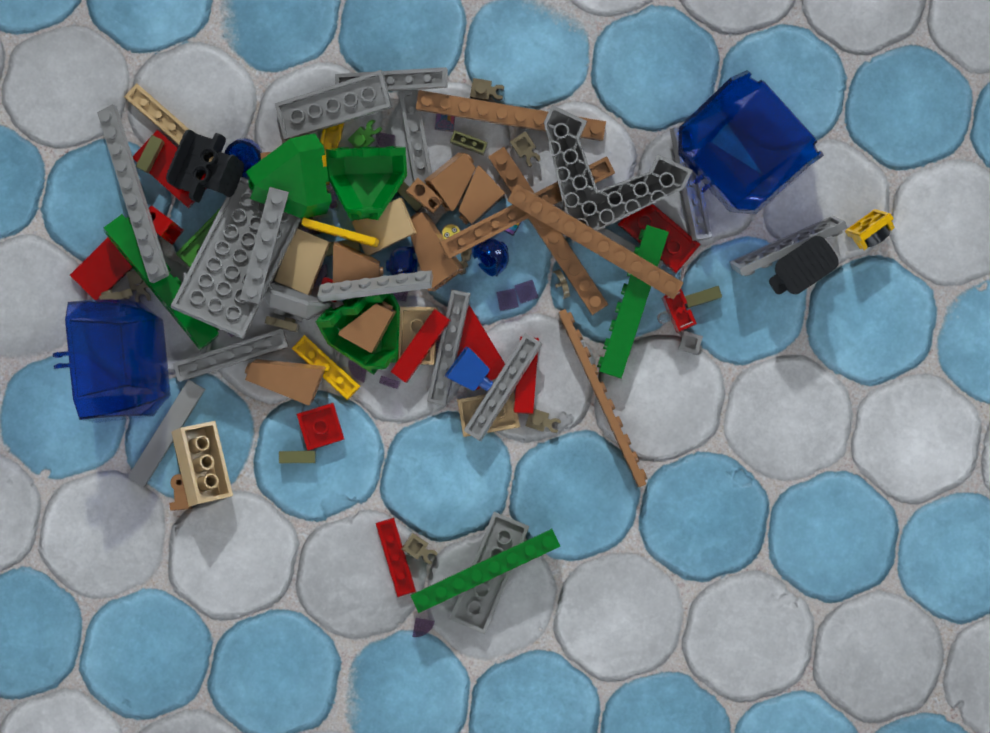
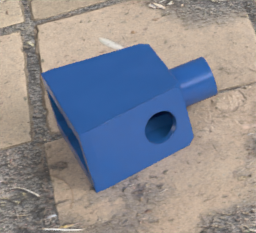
[444,347,493,391]

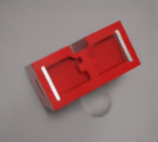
[657,289,697,333]

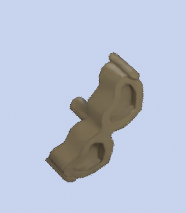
[459,248,473,275]
[552,269,570,299]

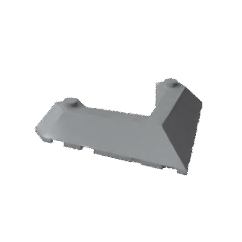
[544,105,693,243]

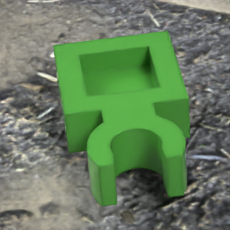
[348,120,382,148]

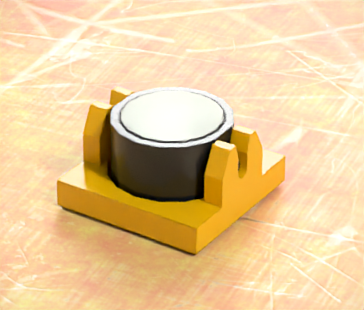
[845,209,895,250]

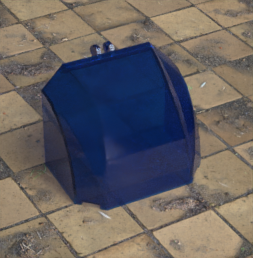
[678,70,824,214]
[53,299,171,423]

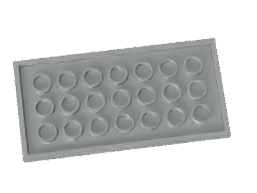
[171,177,302,339]

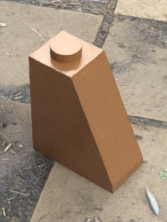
[424,153,476,211]
[459,166,505,226]
[333,241,383,283]
[338,301,396,353]

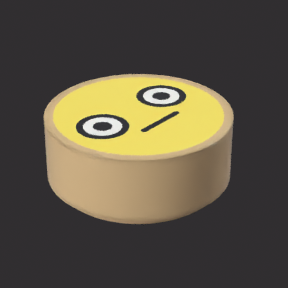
[442,224,460,239]

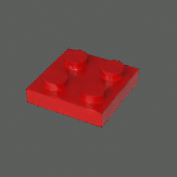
[297,403,345,451]

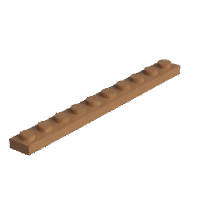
[416,90,606,141]
[488,147,608,316]
[439,156,615,259]
[507,184,684,299]
[558,309,648,487]

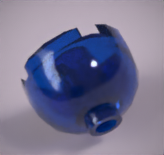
[225,138,262,178]
[472,238,509,277]
[386,245,418,276]

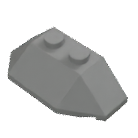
[265,283,333,322]

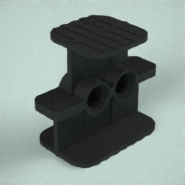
[166,130,244,203]
[769,236,839,294]

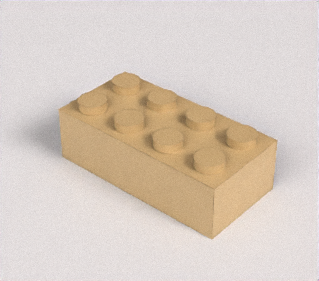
[171,421,233,507]

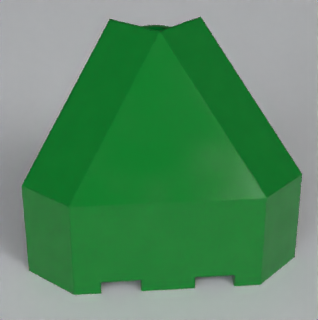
[246,133,332,219]
[326,146,407,221]
[315,293,400,375]

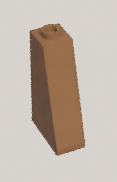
[411,212,465,291]
[245,359,326,406]

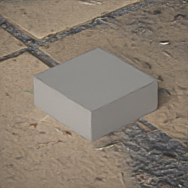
[678,331,703,355]

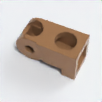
[405,178,443,214]
[169,474,192,511]

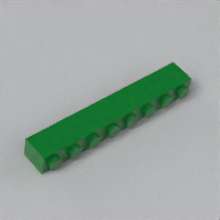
[103,214,219,350]
[597,225,669,379]
[410,528,561,613]

